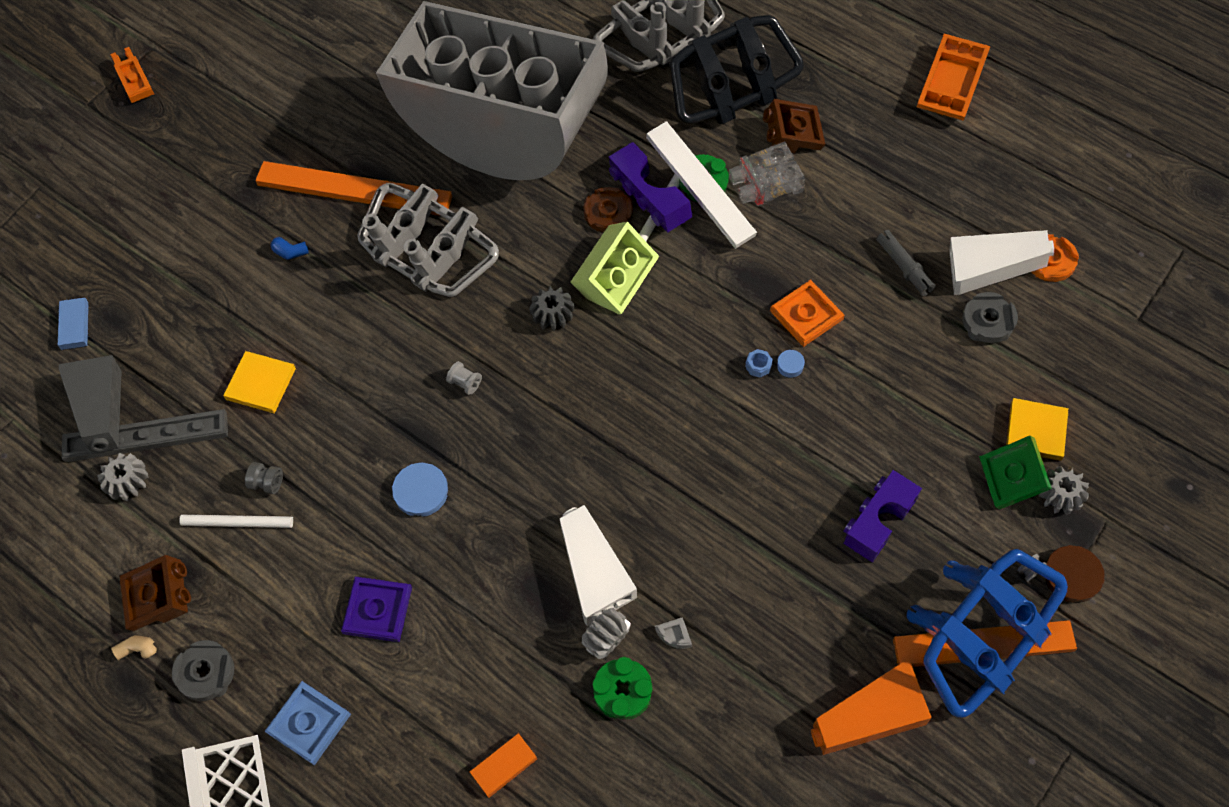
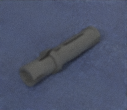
[876,230,935,296]

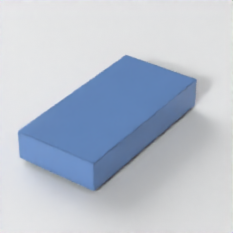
[58,298,89,350]

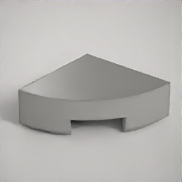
[655,617,692,649]

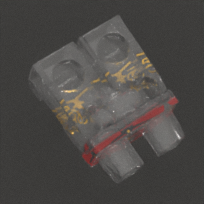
[729,141,805,206]

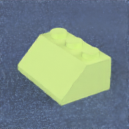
[571,222,659,314]

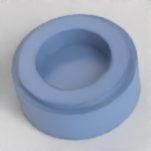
[777,350,805,378]

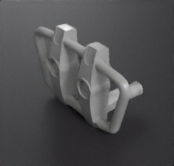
[593,0,725,72]
[358,183,499,297]

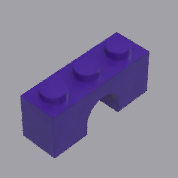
[843,470,922,563]

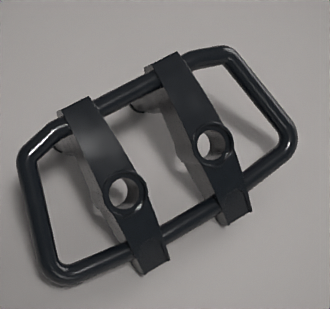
[670,15,804,124]

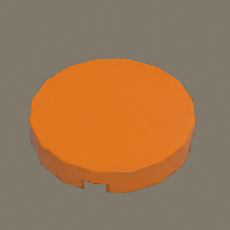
[1031,234,1079,282]

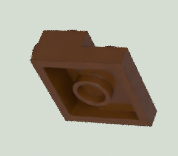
[763,99,825,153]
[119,555,191,631]

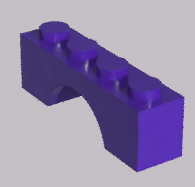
[609,142,692,233]

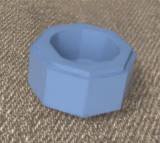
[745,349,772,377]

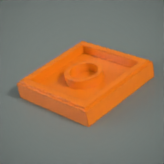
[770,280,845,347]

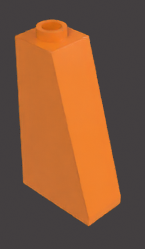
[811,660,932,755]

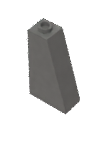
[58,355,122,453]

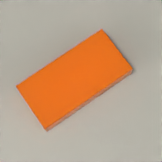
[470,733,537,798]

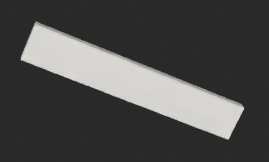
[646,121,757,249]

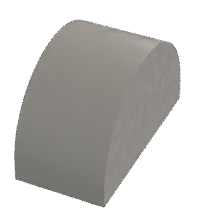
[376,1,608,180]

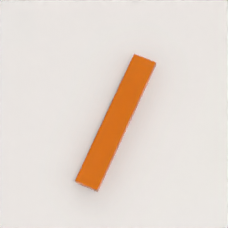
[893,620,1077,667]

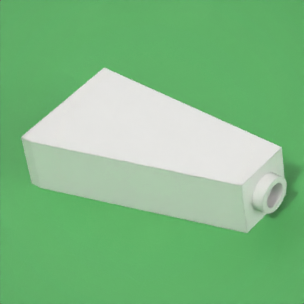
[949,230,1054,295]
[560,505,637,626]

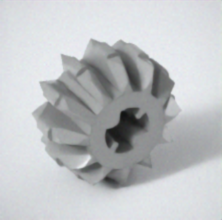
[97,452,149,501]
[1039,465,1089,515]
[582,608,630,659]

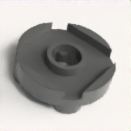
[962,292,1018,343]
[172,640,234,701]

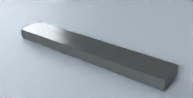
[62,409,228,463]

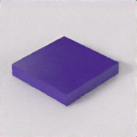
[341,577,412,642]

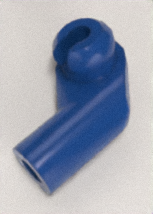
[271,237,309,260]

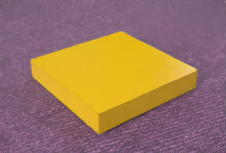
[223,351,296,414]
[1006,398,1068,461]

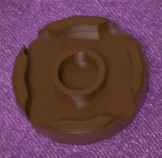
[583,187,633,232]
[1046,545,1105,603]

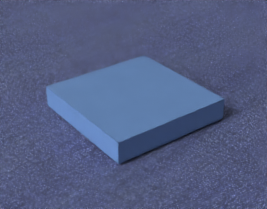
[265,681,351,765]

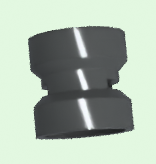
[245,462,283,494]

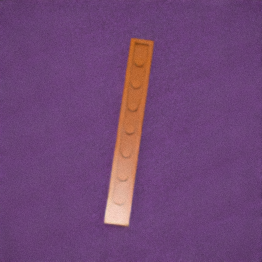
[255,161,452,216]

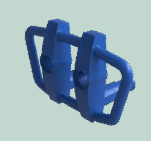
[907,549,1068,718]

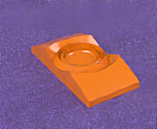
[917,34,990,121]

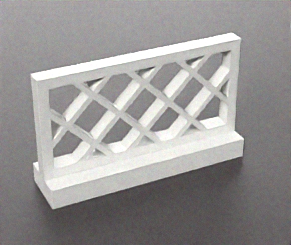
[182,735,270,807]

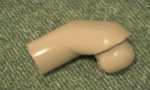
[111,635,157,660]

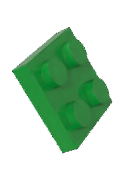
[979,435,1052,509]

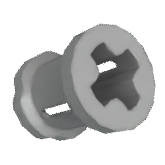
[446,361,482,395]

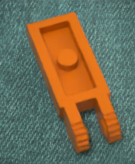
[110,47,154,103]

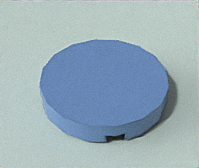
[392,462,448,517]

